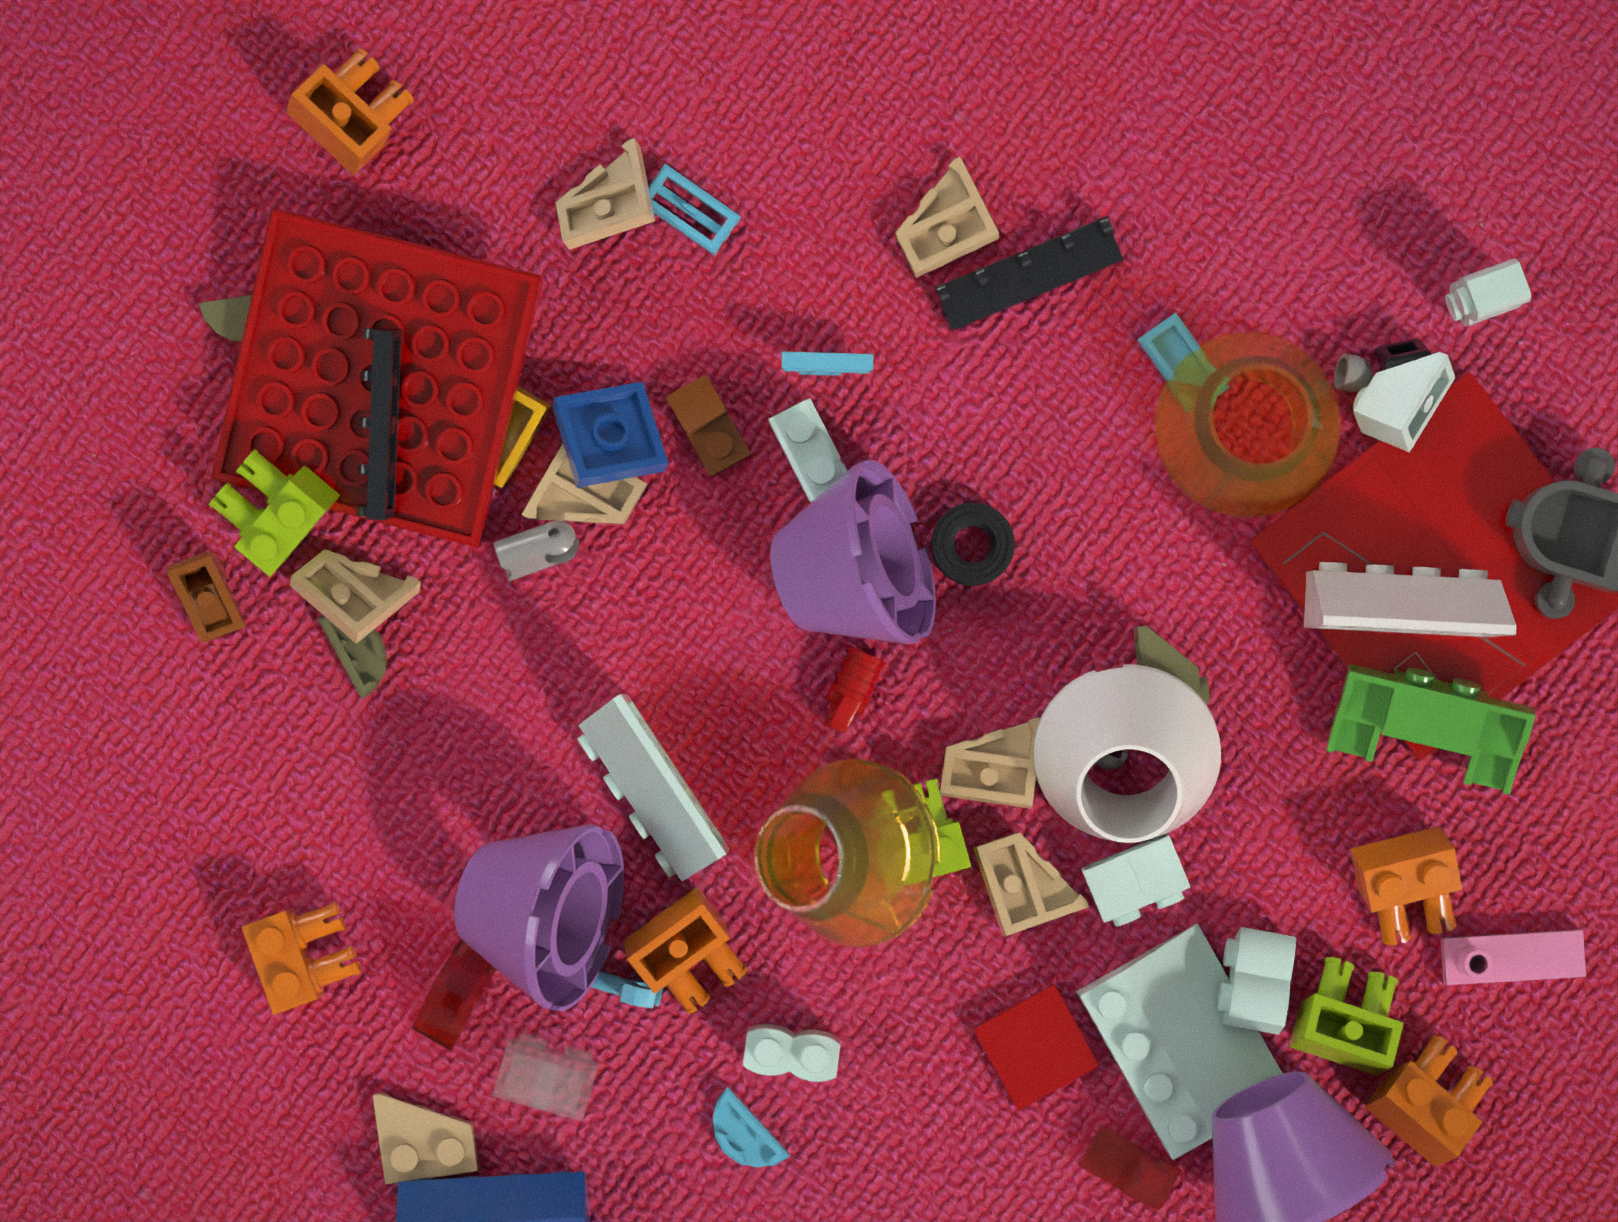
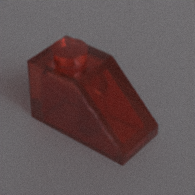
[411,939,497,1051]

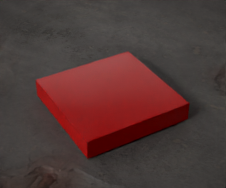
[973,983,1099,1111]

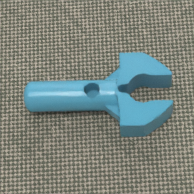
[591,971,663,1008]

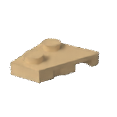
[555,138,655,250]
[895,157,999,278]
[522,444,647,525]
[290,549,421,644]
[940,718,1041,809]
[973,832,1089,936]
[373,1092,479,1184]

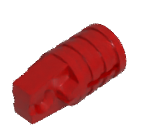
[824,646,886,733]

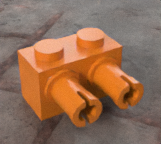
[286,48,413,176]
[1350,826,1462,945]
[623,886,748,1014]
[241,901,362,1015]
[1364,1036,1493,1167]

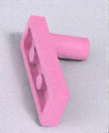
[1441,929,1586,985]

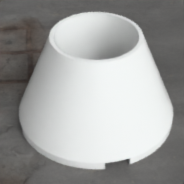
[1034,664,1221,843]

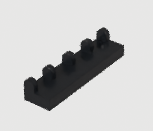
[934,216,1124,332]
[356,328,402,520]

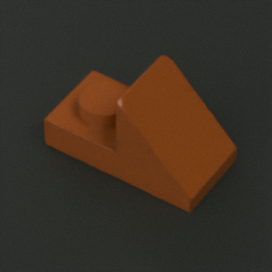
[666,374,751,478]
[166,550,245,643]

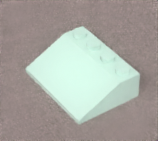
[577,694,730,881]
[1076,923,1283,1160]

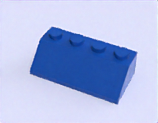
[396,1171,590,1222]

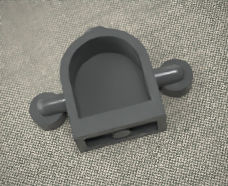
[1505,448,1618,619]

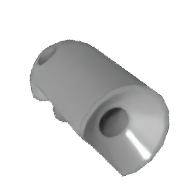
[494,520,579,581]

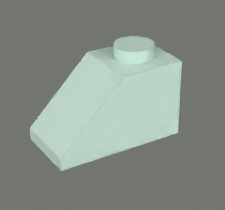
[1353,352,1455,453]

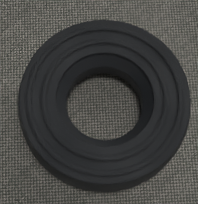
[931,502,1015,586]

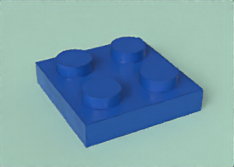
[552,382,669,488]

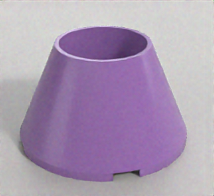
[770,460,936,644]
[454,824,624,1011]
[1212,1072,1395,1222]

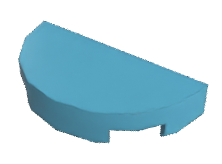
[782,352,873,376]
[713,1086,790,1167]

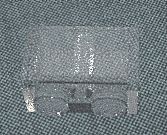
[492,1033,600,1121]

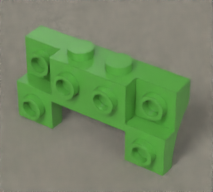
[1326,664,1536,795]

